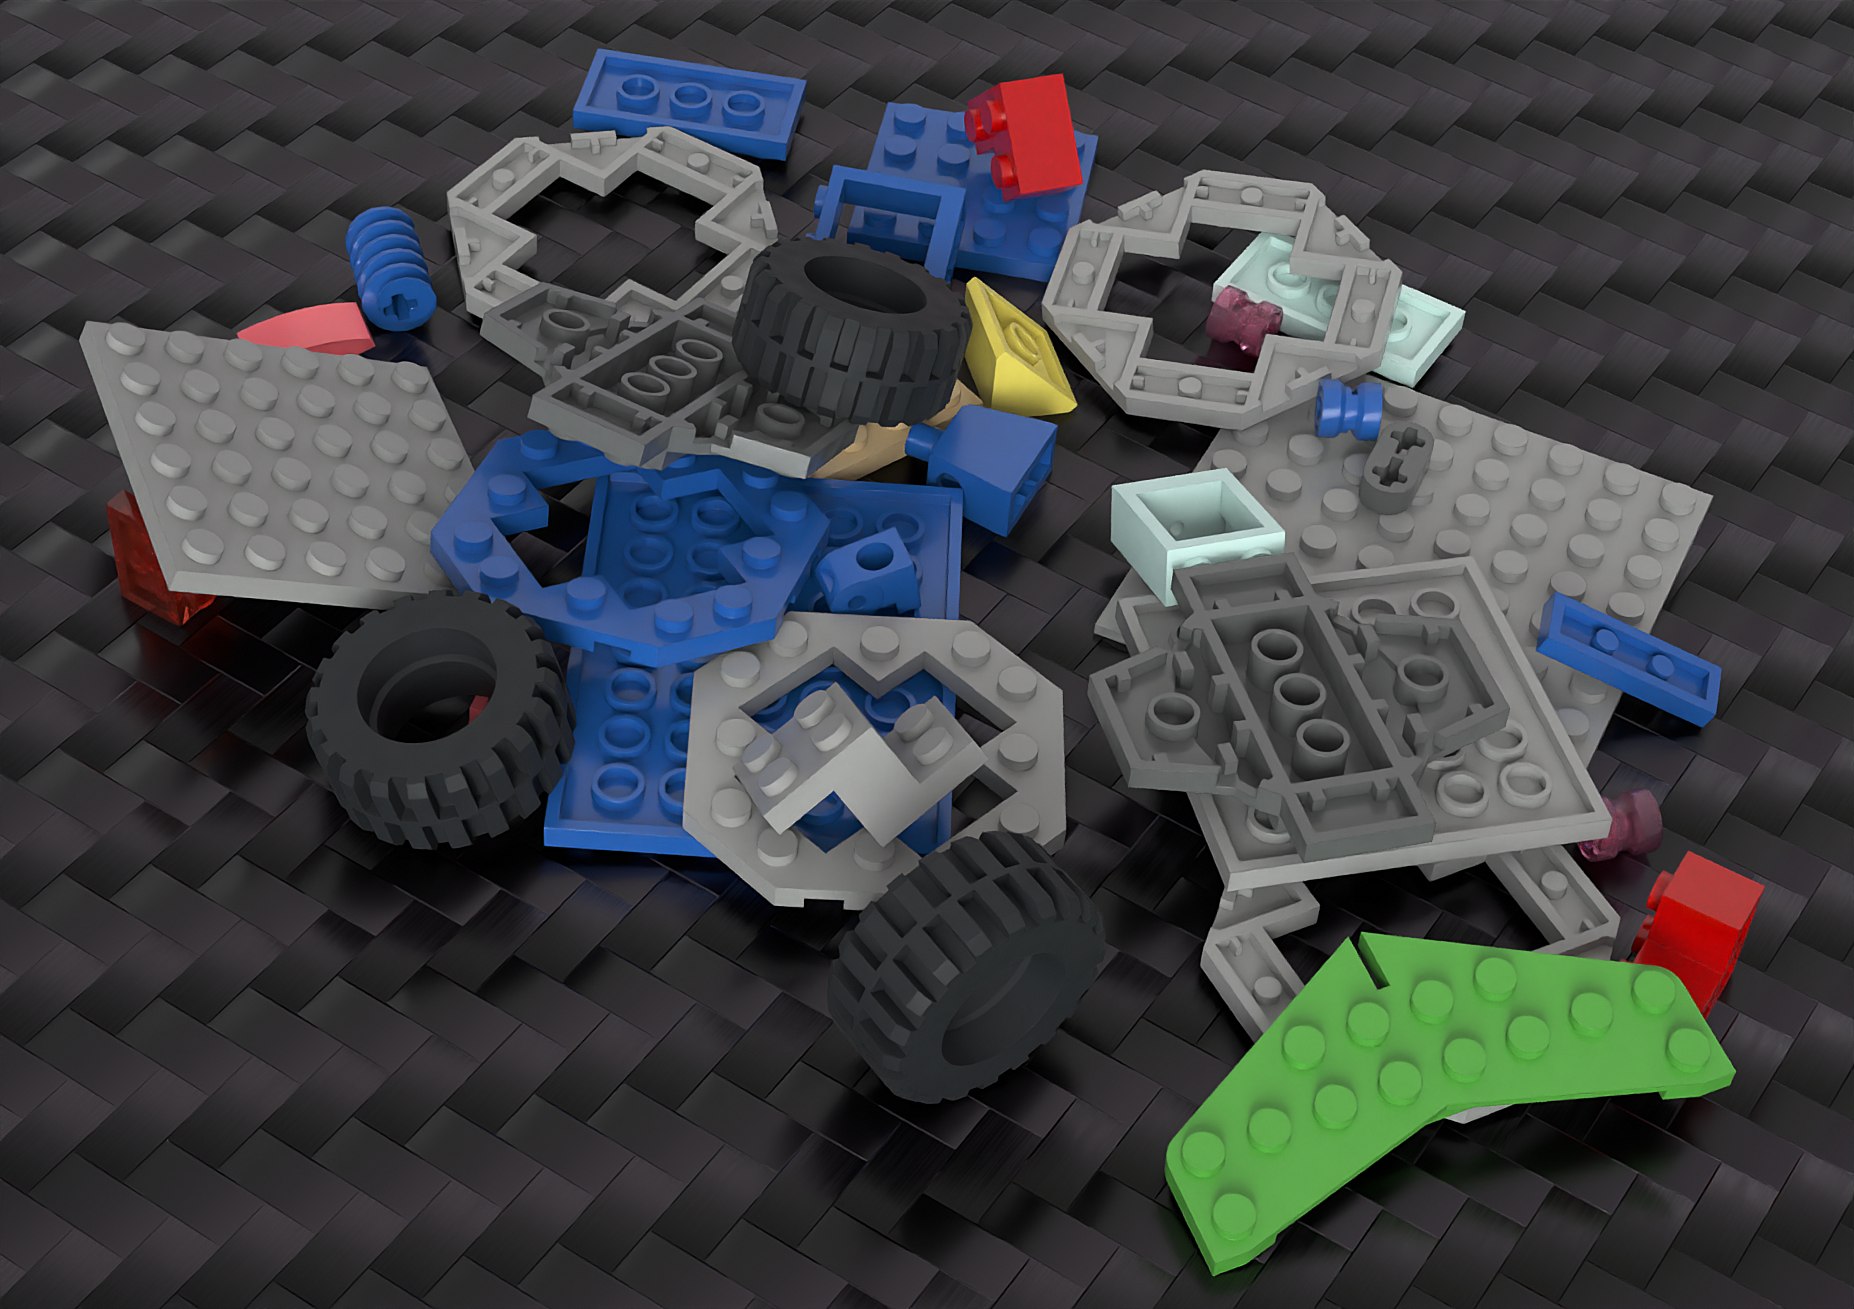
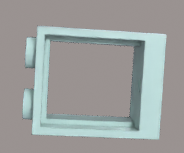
[1111,468,1285,607]

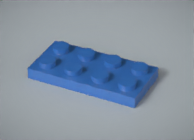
[573,48,807,161]

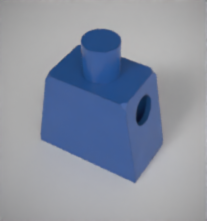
[905,404,1058,538]

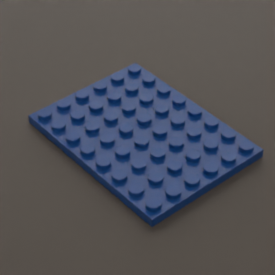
[544,469,963,858]

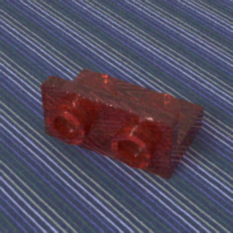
[106,490,217,627]

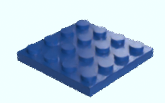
[847,102,1099,282]

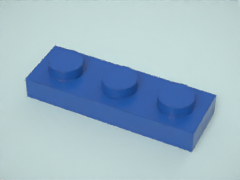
[1536,591,1722,728]

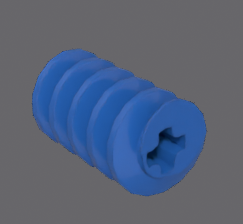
[345,206,437,332]

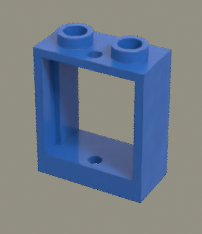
[805,165,967,284]

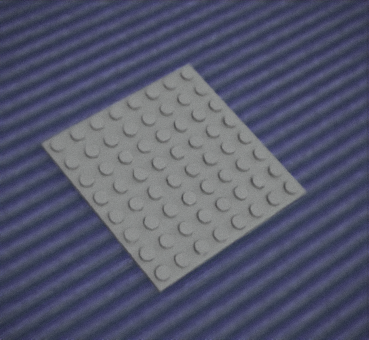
[1094,374,1713,770]

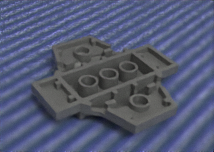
[479,282,859,479]
[1087,552,1510,863]

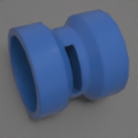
[1314,378,1383,442]

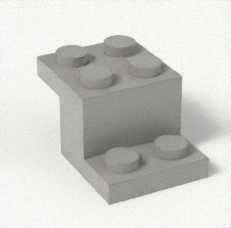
[732,682,989,848]

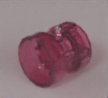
[1206,285,1283,359]
[1577,788,1663,862]

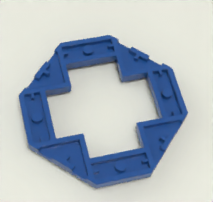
[430,430,831,668]

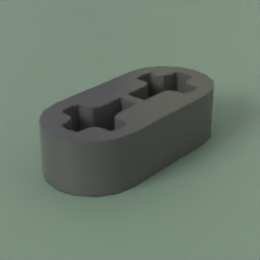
[1358,421,1434,515]

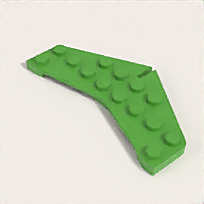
[1164,932,1736,1276]

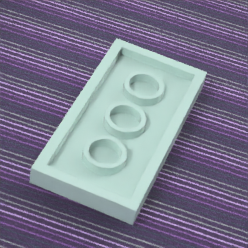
[1211,232,1466,389]

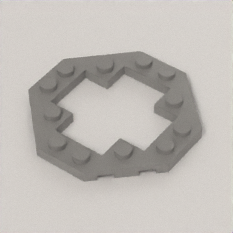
[447,126,778,322]
[1042,170,1402,431]
[683,611,1066,910]
[1200,844,1621,1124]

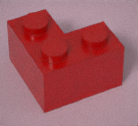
[964,73,1083,202]
[1619,851,1765,1021]

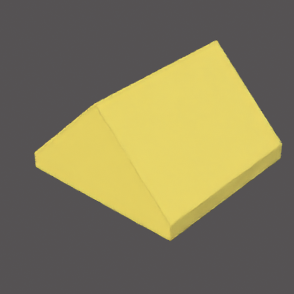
[964,277,1078,417]

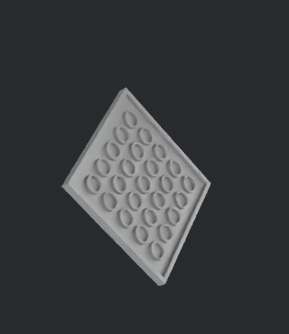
[79,321,506,610]
[1115,556,1613,892]

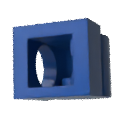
[815,527,922,616]

